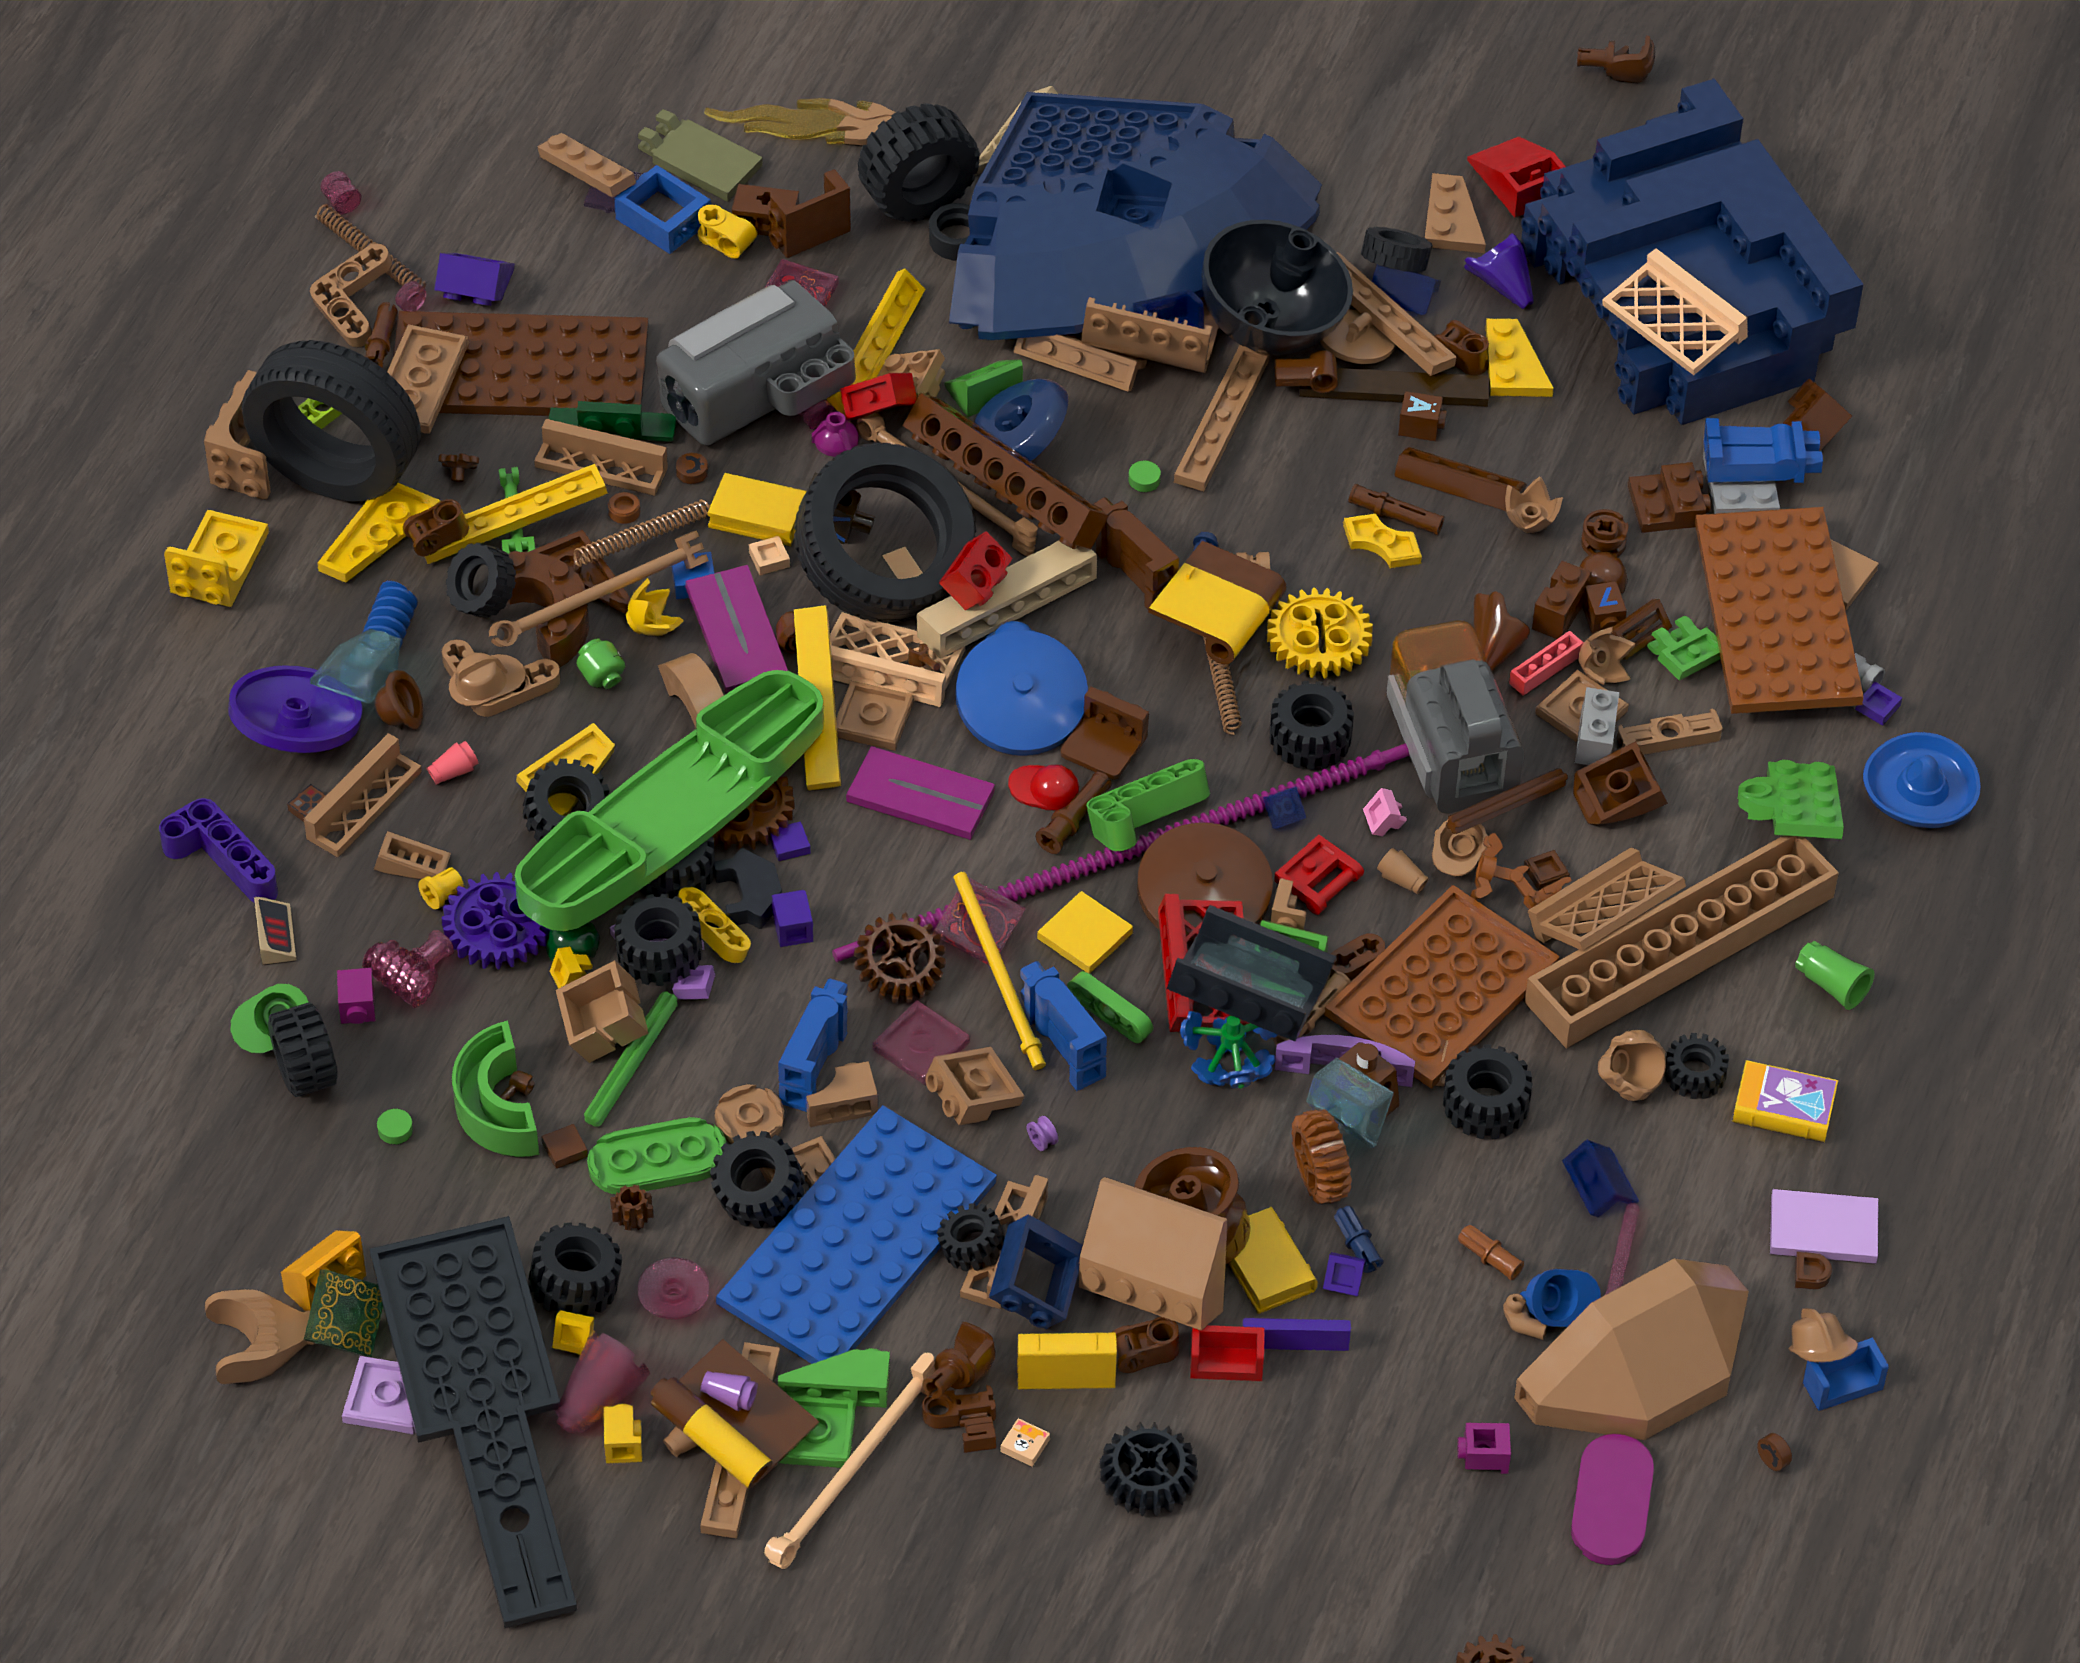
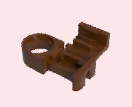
[922,1385,996,1453]

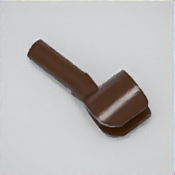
[908,643,941,671]
[499,1071,535,1101]

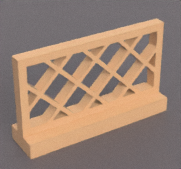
[1602,248,1748,375]
[830,612,965,707]

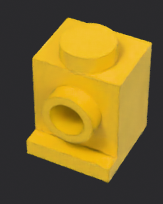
[604,1404,642,1463]

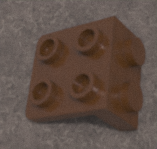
[1061,687,1149,780]

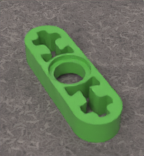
[1067,971,1153,1043]

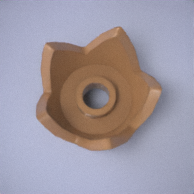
[1505,477,1563,533]
[1579,627,1635,685]

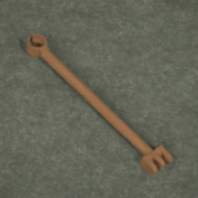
[856,413,1038,556]
[489,530,709,647]

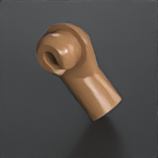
[1503,1294,1548,1340]

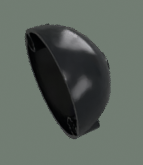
[1201,219,1353,355]

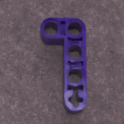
[159,798,278,903]

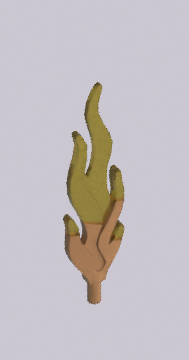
[705,98,896,145]

